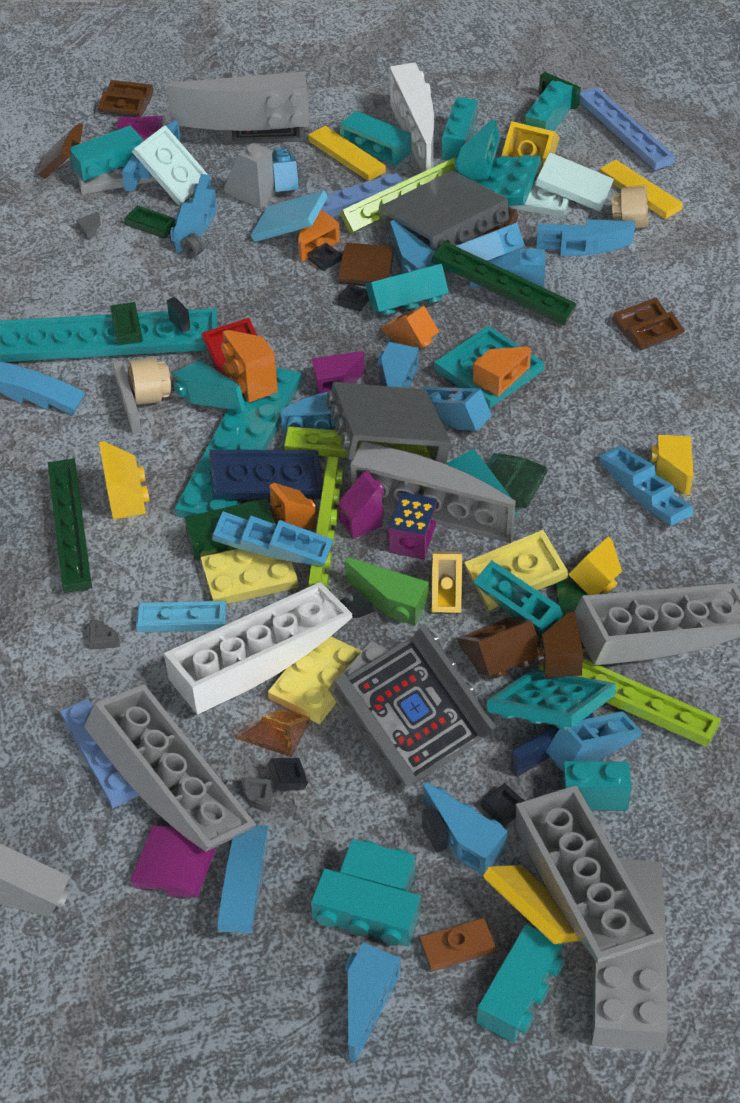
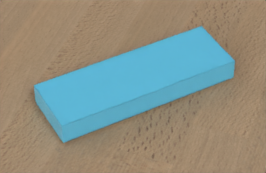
[136,601,227,632]

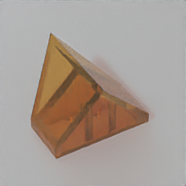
[235,708,310,757]

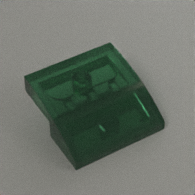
[486,453,548,508]

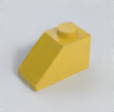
[650,435,693,495]
[568,536,622,595]
[432,551,462,613]

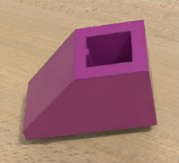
[312,351,364,394]
[339,471,384,539]

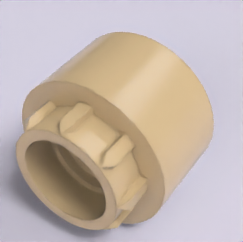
[612,186,648,228]
[128,358,171,405]

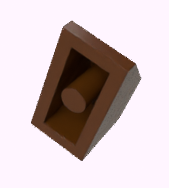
[537,612,583,678]

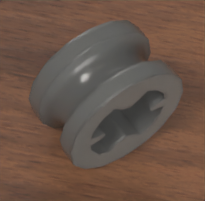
[181,233,205,258]

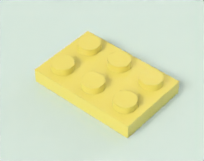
[464,530,568,611]
[201,549,298,604]
[268,636,362,724]

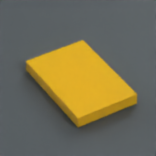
[483,865,580,944]

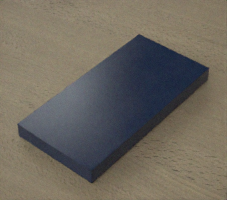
[209,450,323,499]

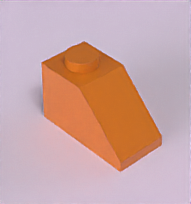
[298,209,340,262]
[381,306,439,349]
[472,347,531,396]
[269,483,317,530]

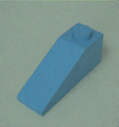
[390,220,436,274]
[451,223,525,274]
[470,248,545,288]
[378,342,419,388]
[422,387,492,432]
[545,711,643,771]
[345,942,401,1063]

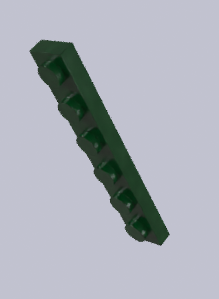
[431,241,577,326]
[47,458,93,593]

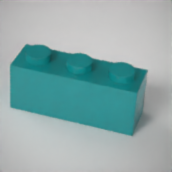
[525,80,573,131]
[442,97,478,160]
[340,111,411,166]
[70,126,143,181]
[365,264,449,316]
[311,868,421,947]
[476,924,565,1043]

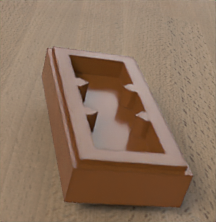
[420,918,496,972]

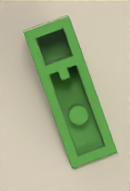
[345,557,429,626]

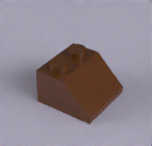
[457,617,541,678]

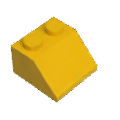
[501,121,560,176]
[99,441,150,520]

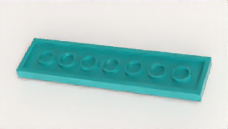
[175,367,302,518]

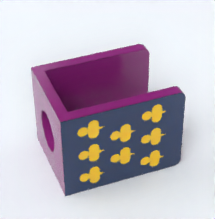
[389,492,437,560]

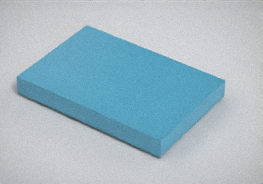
[250,190,328,242]

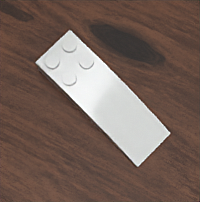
[390,62,434,173]
[164,582,352,714]

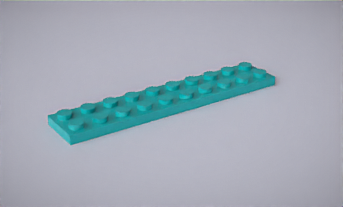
[0,308,218,362]

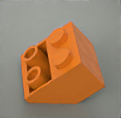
[221,330,278,403]

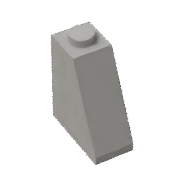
[224,143,275,209]
[0,844,70,917]

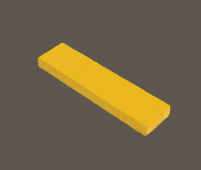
[308,126,386,181]
[599,160,683,219]

